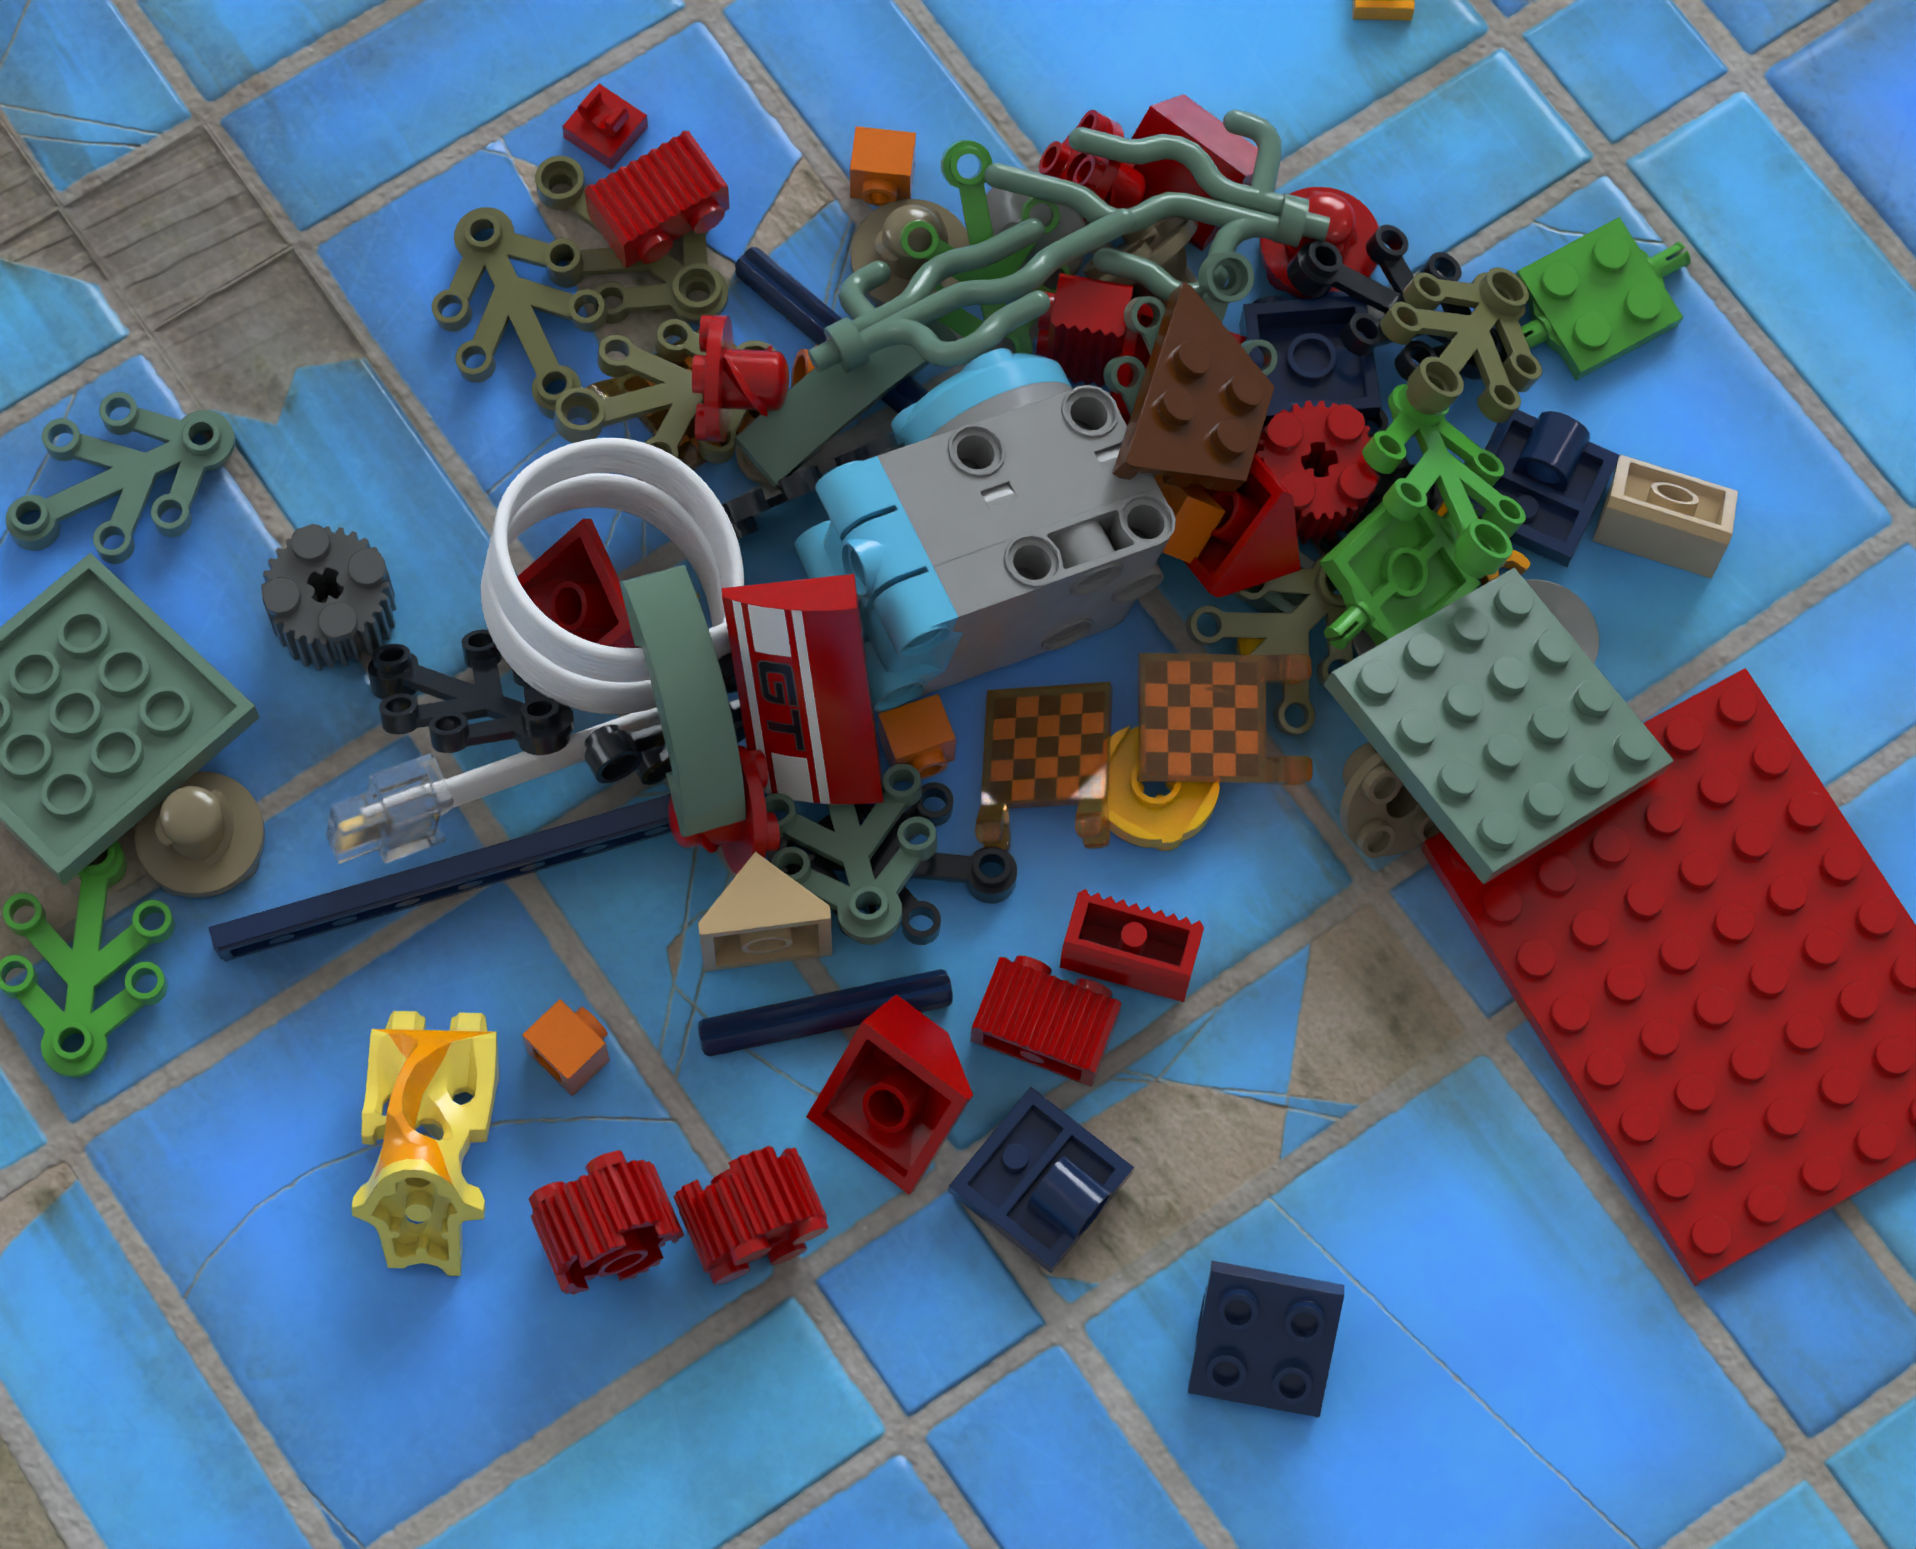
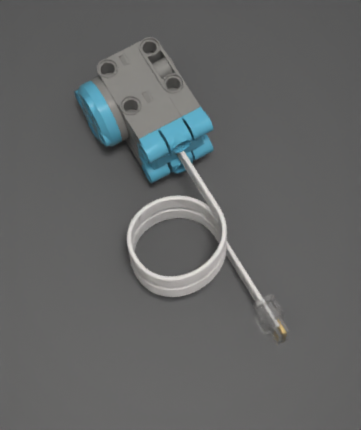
[326,348,1176,864]

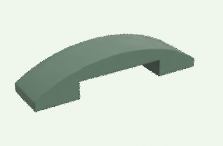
[734,320,958,488]
[619,565,746,837]

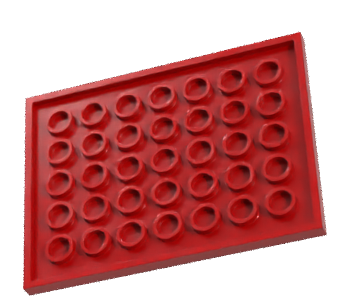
[1421,668,1916,1287]

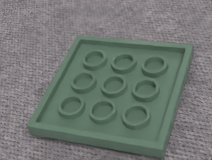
[0,553,260,885]
[1324,567,1674,885]

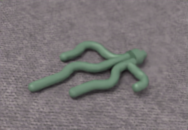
[984,110,1330,303]
[807,208,1136,373]

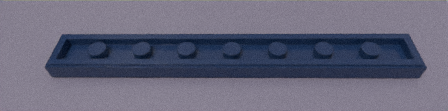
[208,794,672,962]

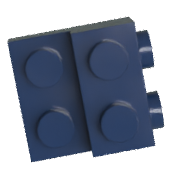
[1239,291,1381,426]

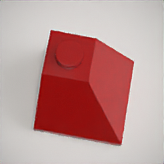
[806,994,973,1195]

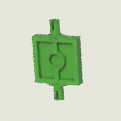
[1516,217,1691,381]
[1319,501,1481,650]

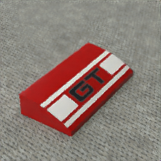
[722,574,883,804]

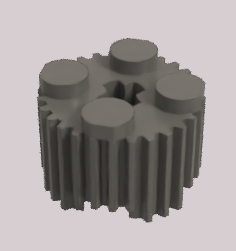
[261,524,396,671]

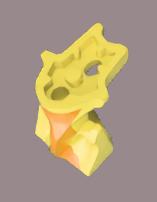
[352,1011,500,1276]

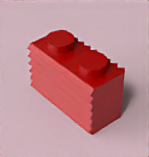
[584,131,730,268]
[1036,273,1134,387]
[1059,889,1204,1002]
[970,955,1122,1087]

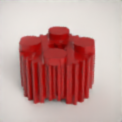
[1255,400,1380,544]
[673,1146,829,1285]
[528,1150,685,1295]

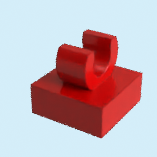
[562,83,648,170]

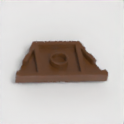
[1112,281,1275,493]

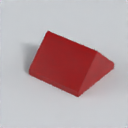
[1131,94,1258,251]
[1183,453,1301,598]
[517,519,642,648]

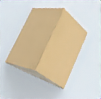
[1592,454,1738,579]
[698,852,832,972]

